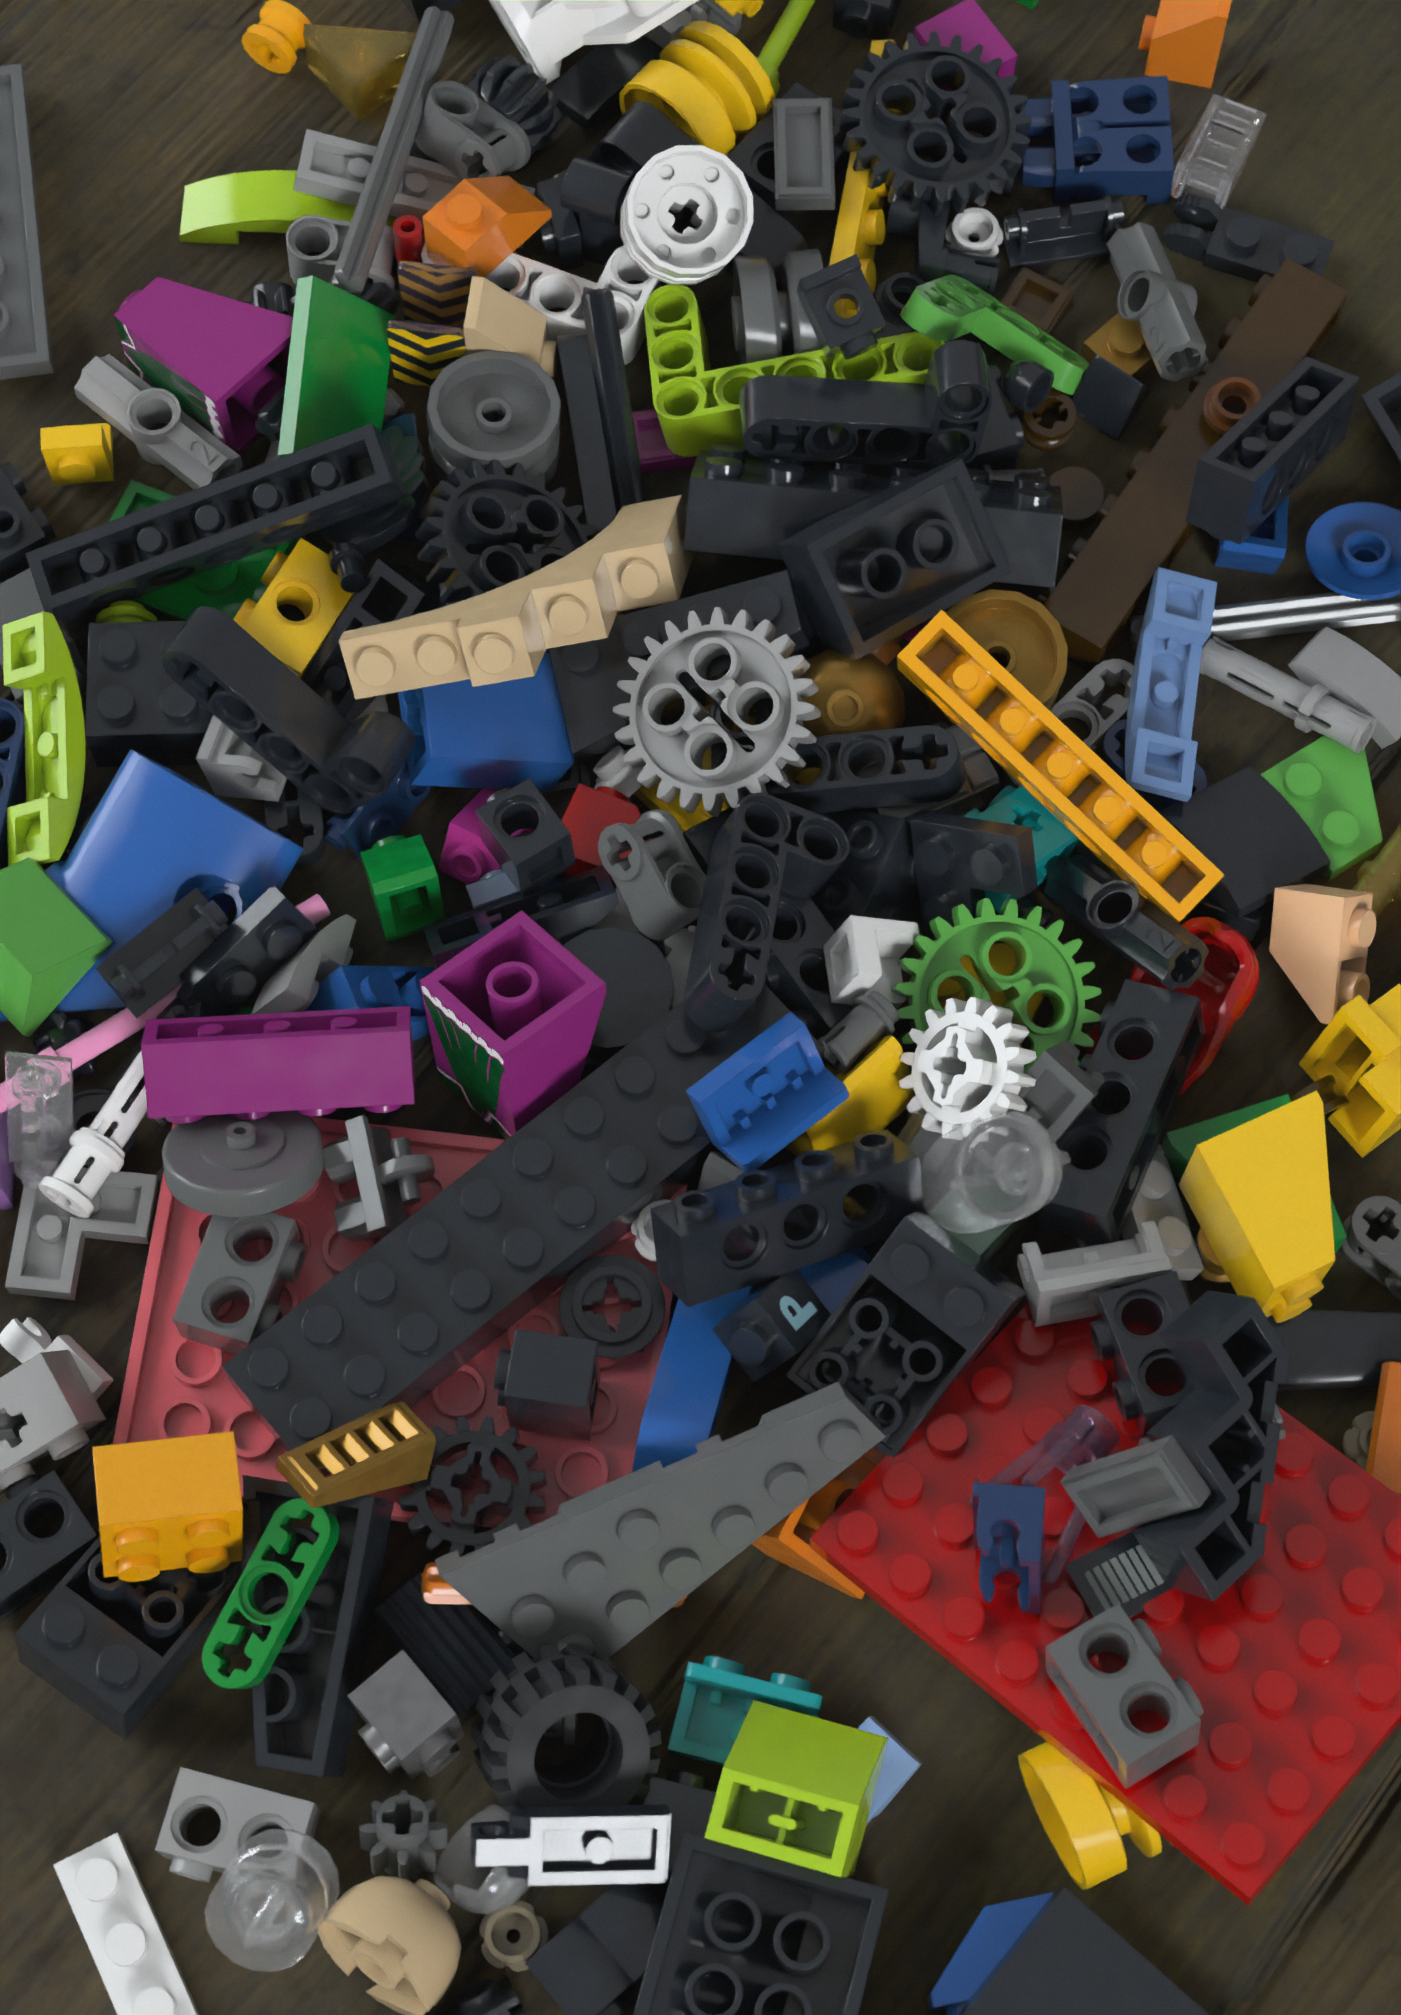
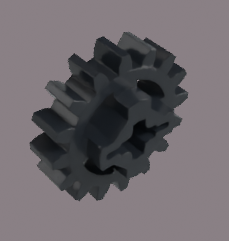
[399,1416,547,1557]

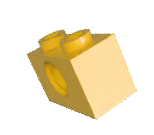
[233,538,356,679]

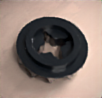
[559,1255,665,1362]

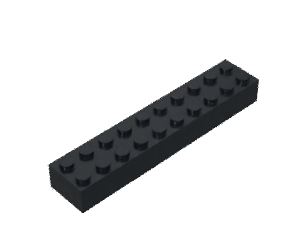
[222,983,825,1477]

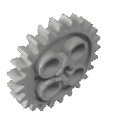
[613,607,821,817]

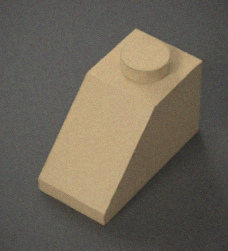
[463,276,558,377]

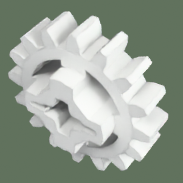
[899,997,1037,1142]

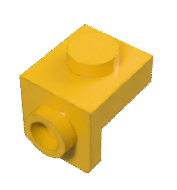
[40,423,114,485]

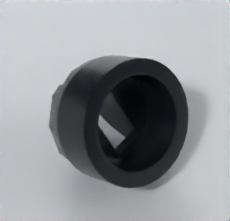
[1001,360,1054,413]

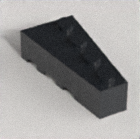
[549,570,812,770]

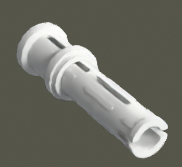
[38,1050,148,1218]

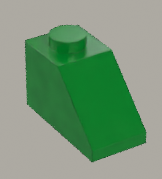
[360,834,446,942]

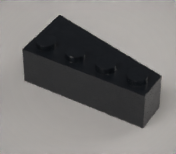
[243,1475,394,1777]

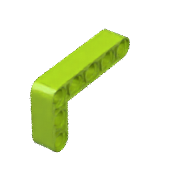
[644,284,945,457]

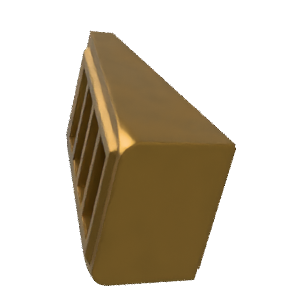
[276,1401,436,1509]

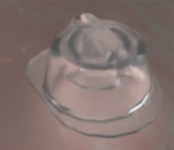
[921,1111,1071,1234]
[205,1829,340,1972]

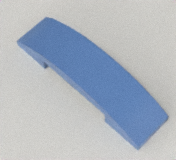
[1125,567,1217,802]

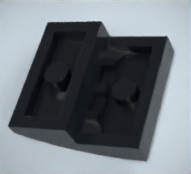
[1158,766,1331,919]

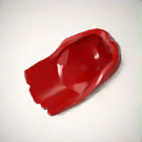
[1080,917,1260,1096]

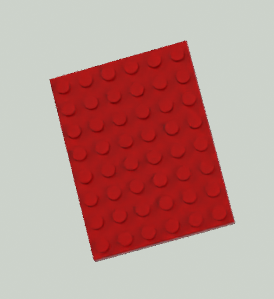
[810,1303,1401,1906]

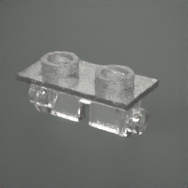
[5,1051,74,1188]

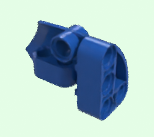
[0,749,304,1022]

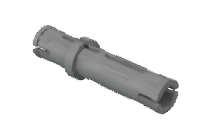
[1199,636,1377,754]

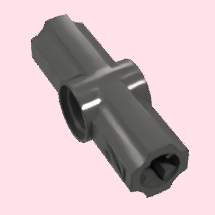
[1107,222,1209,382]

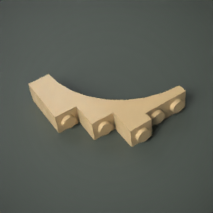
[338,495,695,700]

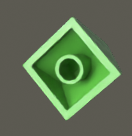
[0,857,113,1037]

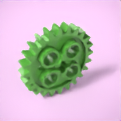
[891,898,1101,1074]

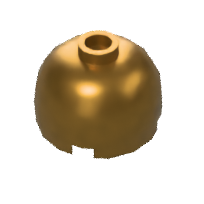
[798,650,905,737]

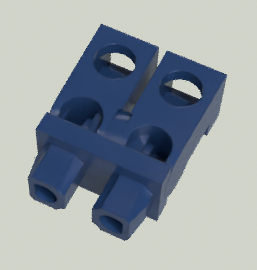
[1021,76,1174,204]

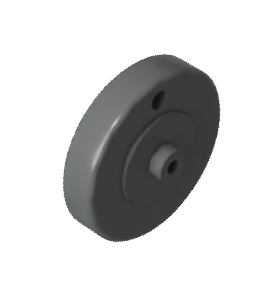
[162,1110,324,1217]

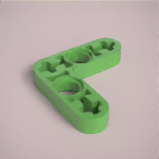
[900,275,1089,395]

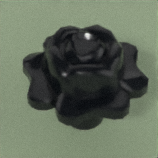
[33,1010,97,1082]

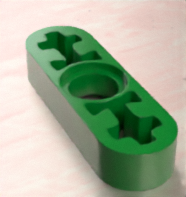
[202,1498,339,1689]

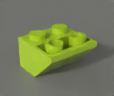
[705,1700,889,1877]

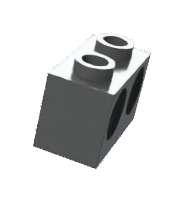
[173,1212,307,1354]
[1046,1603,1203,1789]

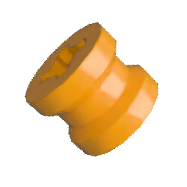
[242,0,314,74]

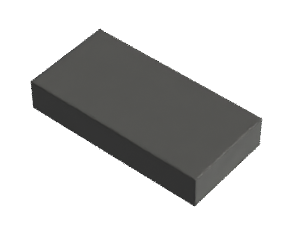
[773,98,835,211]
[1060,1435,1211,1538]

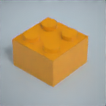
[92,1431,243,1582]

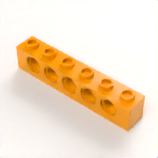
[897,610,1224,924]

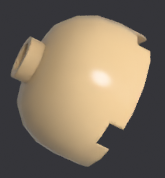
[317,1876,461,2015]

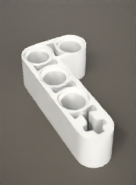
[421,243,662,365]

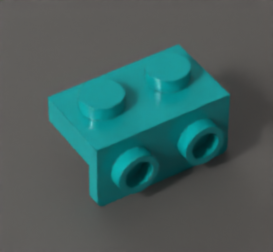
[668,1656,823,1767]

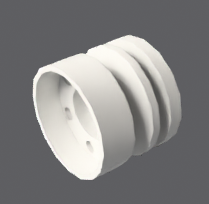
[620,145,754,285]

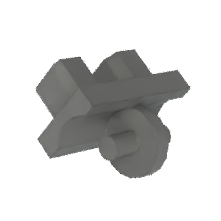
[322,1115,435,1242]

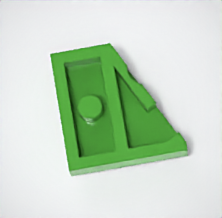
[1260,735,1383,881]

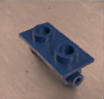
[324,759,432,865]

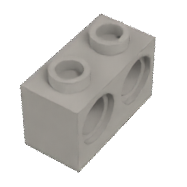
[155,1767,321,1901]

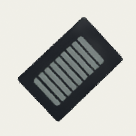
[1066,1529,1173,1618]

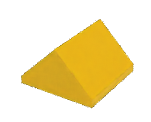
[785,1036,916,1157]

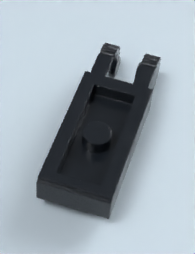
[1162,193,1335,283]

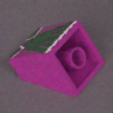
[113,277,293,456]
[420,910,607,1140]

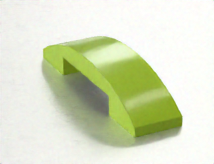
[179,170,398,244]
[2,611,86,866]

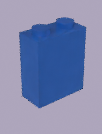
[398,652,575,792]

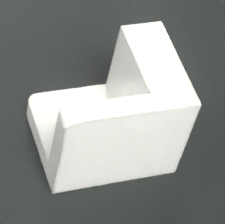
[823,915,920,1009]

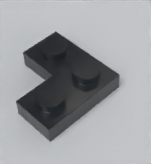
[910,810,1038,938]

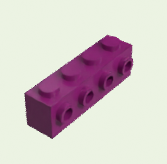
[141,1006,415,1124]

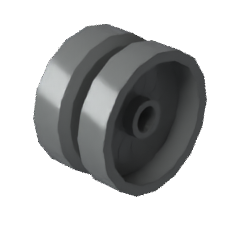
[731,249,824,365]
[427,350,561,488]

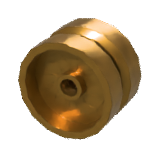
[925,589,1068,728]

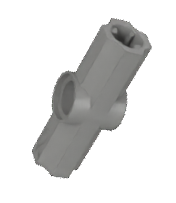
[74,354,242,490]

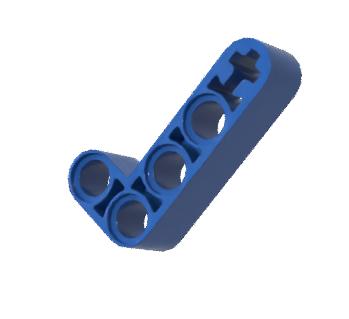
[632,1285,754,1472]

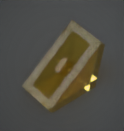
[303,24,417,120]

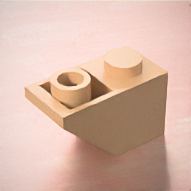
[1269,883,1376,1024]

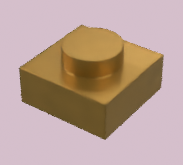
[1081,313,1155,380]

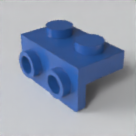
[686,1012,849,1172]

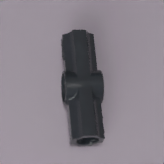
[1043,854,1209,991]

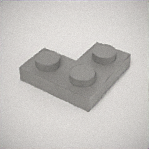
[5,1162,160,1300]

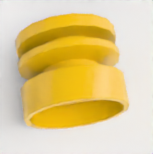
[620,20,775,156]
[1018,1742,1173,1890]

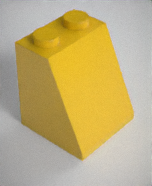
[1179,1091,1335,1323]

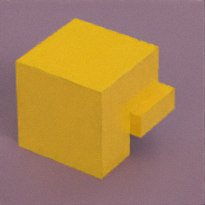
[1298,984,1401,1158]

